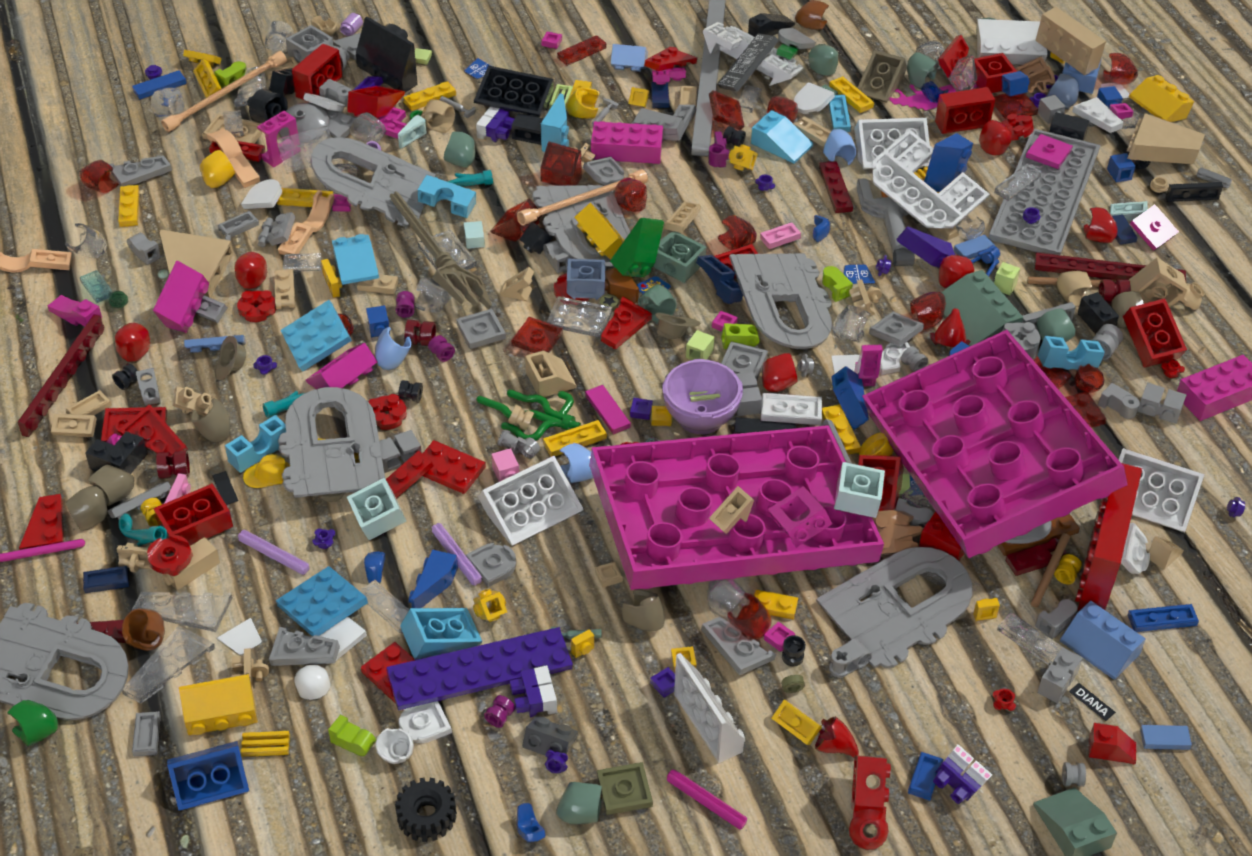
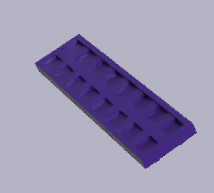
[386,627,573,711]

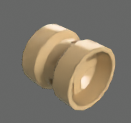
[508,405,534,431]

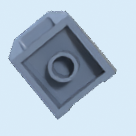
[567,259,605,300]

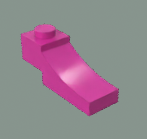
[47,295,102,326]
[854,345,883,387]

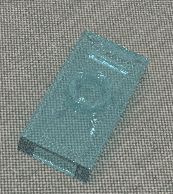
[80,270,114,303]

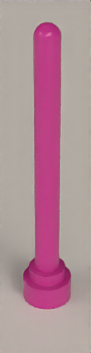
[0,539,85,562]

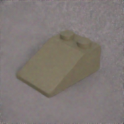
[857,50,907,103]

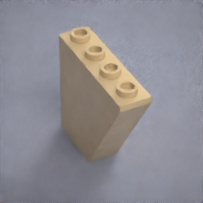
[1127,113,1205,164]
[160,230,233,298]

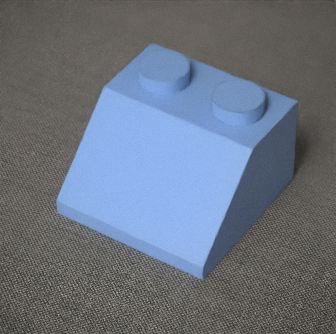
[611,44,648,72]

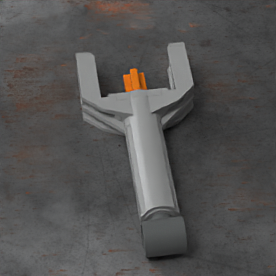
[857,178,915,266]

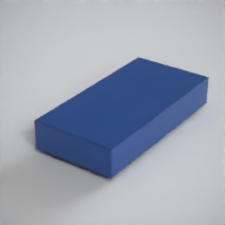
[908,752,944,801]

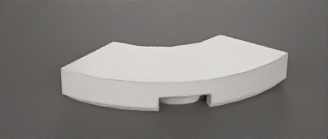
[880,342,910,375]

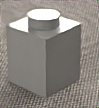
[1038,95,1066,124]

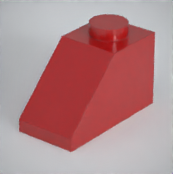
[1088,723,1136,764]

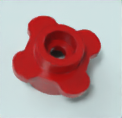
[1161,359,1185,378]
[992,689,1016,711]

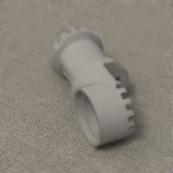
[497,430,540,459]

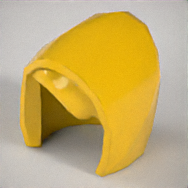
[566,87,600,119]
[200,150,235,188]

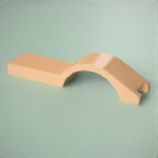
[207,128,260,188]
[278,190,335,259]
[0,249,72,273]

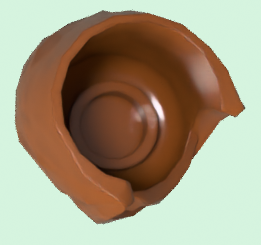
[795,0,829,30]
[122,608,165,651]

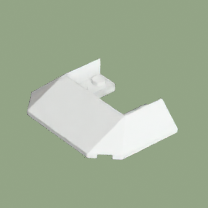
[703,22,804,86]
[872,129,990,228]

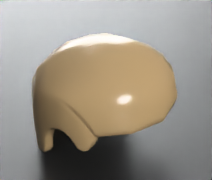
[311,16,337,36]

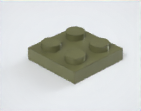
[597,762,653,815]

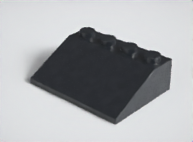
[356,17,418,93]
[474,65,554,117]

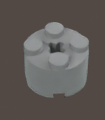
[1002,322,1040,360]

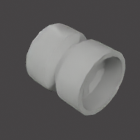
[1091,324,1123,360]

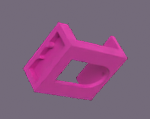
[257,111,300,167]
[768,486,832,548]

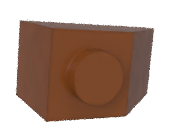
[605,268,639,304]

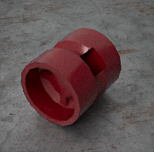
[1098,279,1131,304]
[404,319,436,346]
[156,450,190,479]

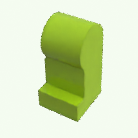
[214,61,247,88]
[822,266,853,302]
[721,323,760,349]
[328,714,376,756]

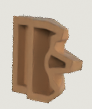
[1015,56,1055,95]
[872,510,923,555]

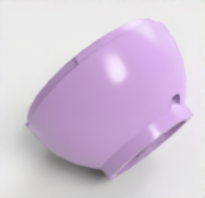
[662,359,743,434]

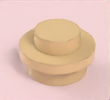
[1150,177,1168,193]

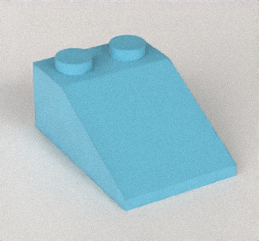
[541,93,569,156]
[751,110,813,164]
[332,234,379,285]
[400,608,483,660]

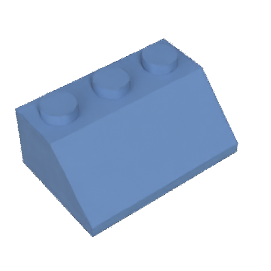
[1060,601,1146,680]

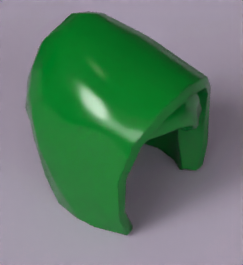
[7,700,58,747]

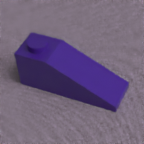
[896,226,955,268]

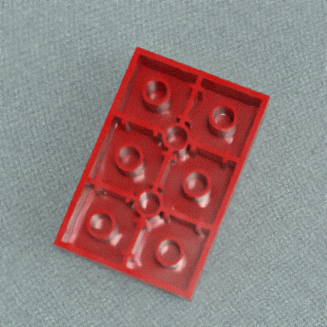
[1075,463,1143,611]

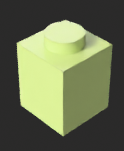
[994,262,1020,295]
[686,330,714,360]

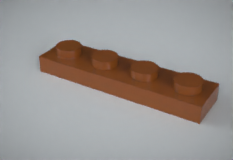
[997,514,1080,556]

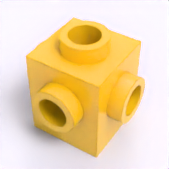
[729,144,758,171]
[473,588,507,622]

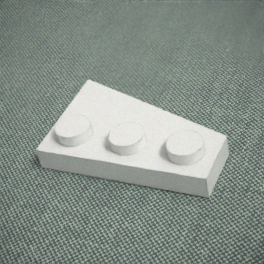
[1072,97,1123,133]

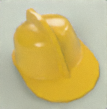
[859,432,893,456]
[243,454,290,488]

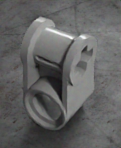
[829,638,872,678]

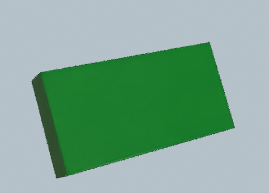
[776,44,799,60]

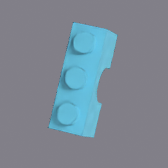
[418,175,476,218]
[1037,336,1105,372]
[225,415,286,473]

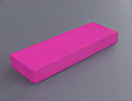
[585,385,631,434]

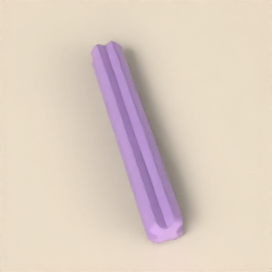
[432,523,482,586]
[238,530,310,575]

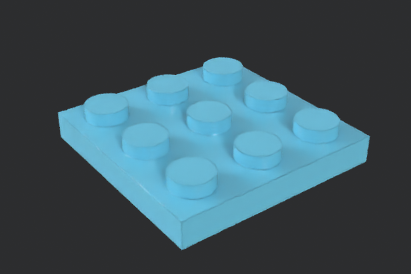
[280,300,352,372]

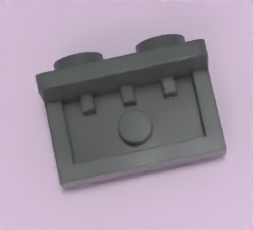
[522,717,578,755]

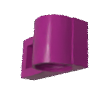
[708,131,729,168]

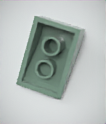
[1033,787,1117,856]

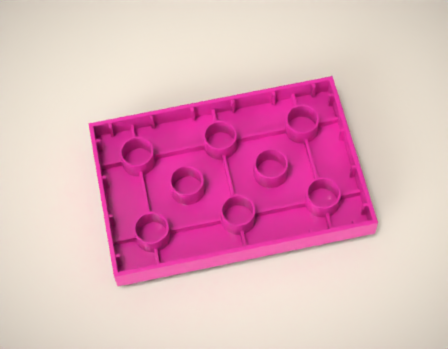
[862,330,1128,558]
[589,425,884,590]

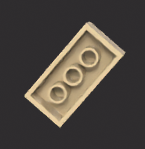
[1035,7,1106,75]

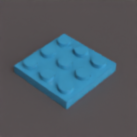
[276,566,368,637]

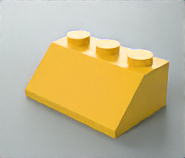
[1129,75,1194,122]
[574,202,624,260]
[179,674,258,736]

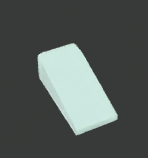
[398,115,427,149]
[1110,201,1148,221]
[464,221,485,249]

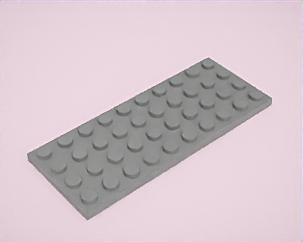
[988,129,1100,255]

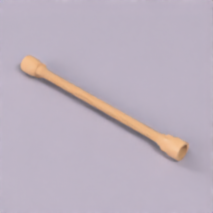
[161,51,287,132]
[517,169,648,226]

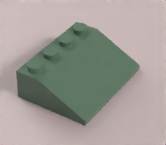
[931,270,1023,346]

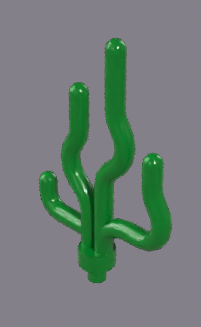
[476,390,581,441]

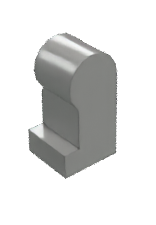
[319,79,352,107]
[127,232,161,265]
[543,240,572,274]
[136,368,161,406]
[1098,383,1140,419]
[895,498,933,529]
[1035,599,1077,640]

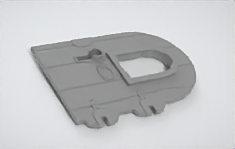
[310,137,436,227]
[532,185,630,269]
[729,253,832,349]
[278,387,385,498]
[816,547,972,669]
[0,603,129,721]

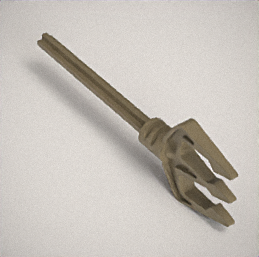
[390,191,492,309]

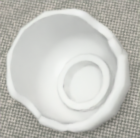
[294,664,331,700]
[375,728,414,764]

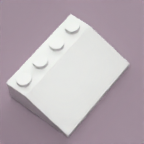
[977,19,1047,65]
[854,118,930,169]
[1105,448,1205,533]
[478,456,584,546]
[674,653,745,763]

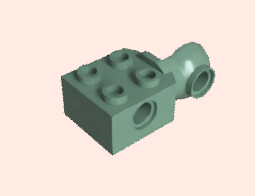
[654,231,707,283]

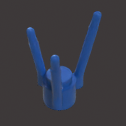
[971,245,1000,277]

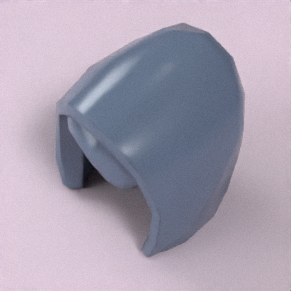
[1047,74,1079,109]

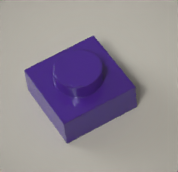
[630,398,653,420]
[650,667,675,698]

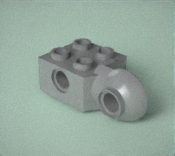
[286,25,349,71]

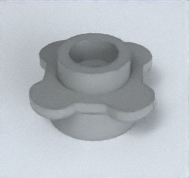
[797,354,814,377]

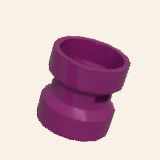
[395,291,415,318]
[428,335,455,362]
[484,695,515,728]

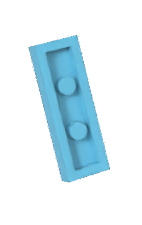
[828,95,851,132]

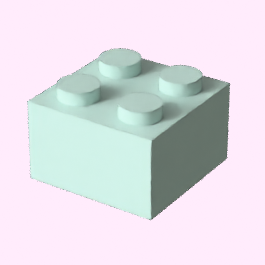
[834,462,885,518]
[347,478,406,540]

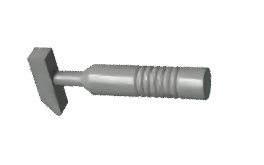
[440,96,475,118]
[592,99,619,126]

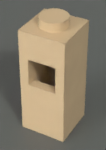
[162,537,220,591]

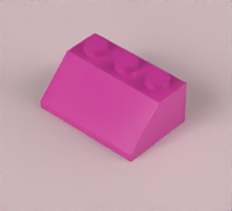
[153,261,209,333]
[305,342,377,390]

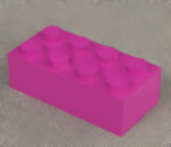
[591,121,663,164]
[1177,355,1252,421]

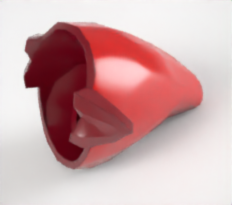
[930,308,971,347]
[815,716,859,758]

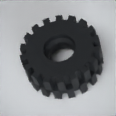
[395,777,457,842]

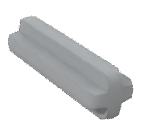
[1197,168,1232,188]

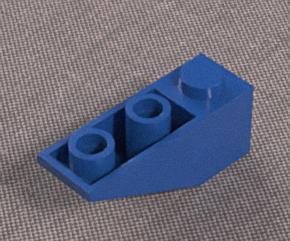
[831,366,869,430]
[409,550,458,608]

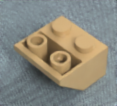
[525,351,576,397]

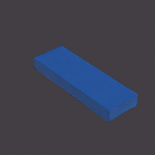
[132,70,187,100]
[1127,604,1199,632]

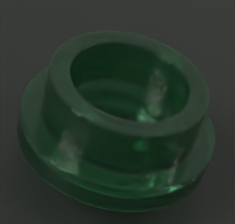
[109,291,128,308]

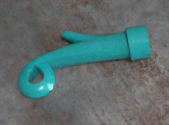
[447,170,493,187]
[262,391,304,418]
[119,513,167,547]

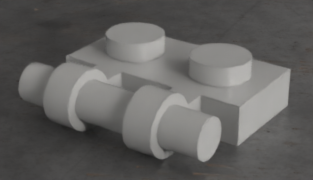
[258,212,295,247]

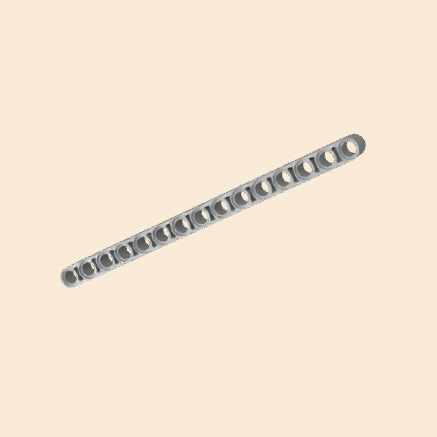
[692,0,726,156]

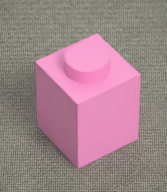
[491,448,519,482]

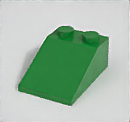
[610,218,664,277]

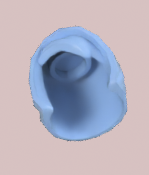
[823,129,856,165]
[375,327,411,370]
[560,443,593,483]

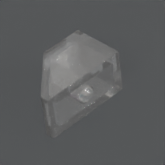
[948,55,977,92]

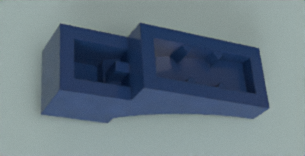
[696,255,743,304]

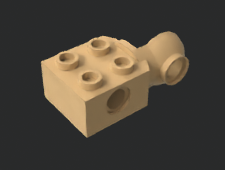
[1129,258,1205,310]

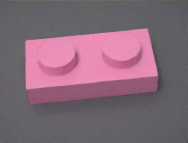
[760,223,801,249]
[164,473,191,504]

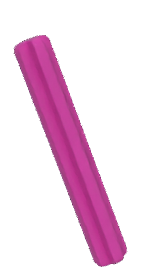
[667,769,747,829]

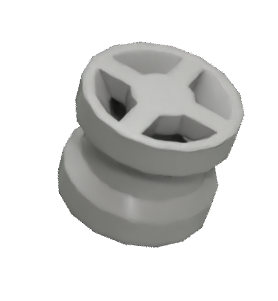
[1062,762,1086,787]

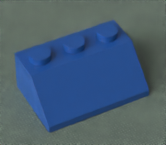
[924,133,973,192]
[167,741,249,811]

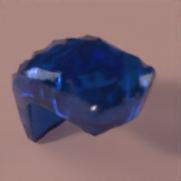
[921,81,948,103]

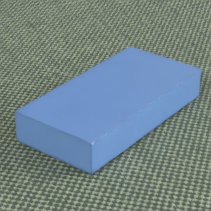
[954,235,995,259]
[1140,725,1192,750]

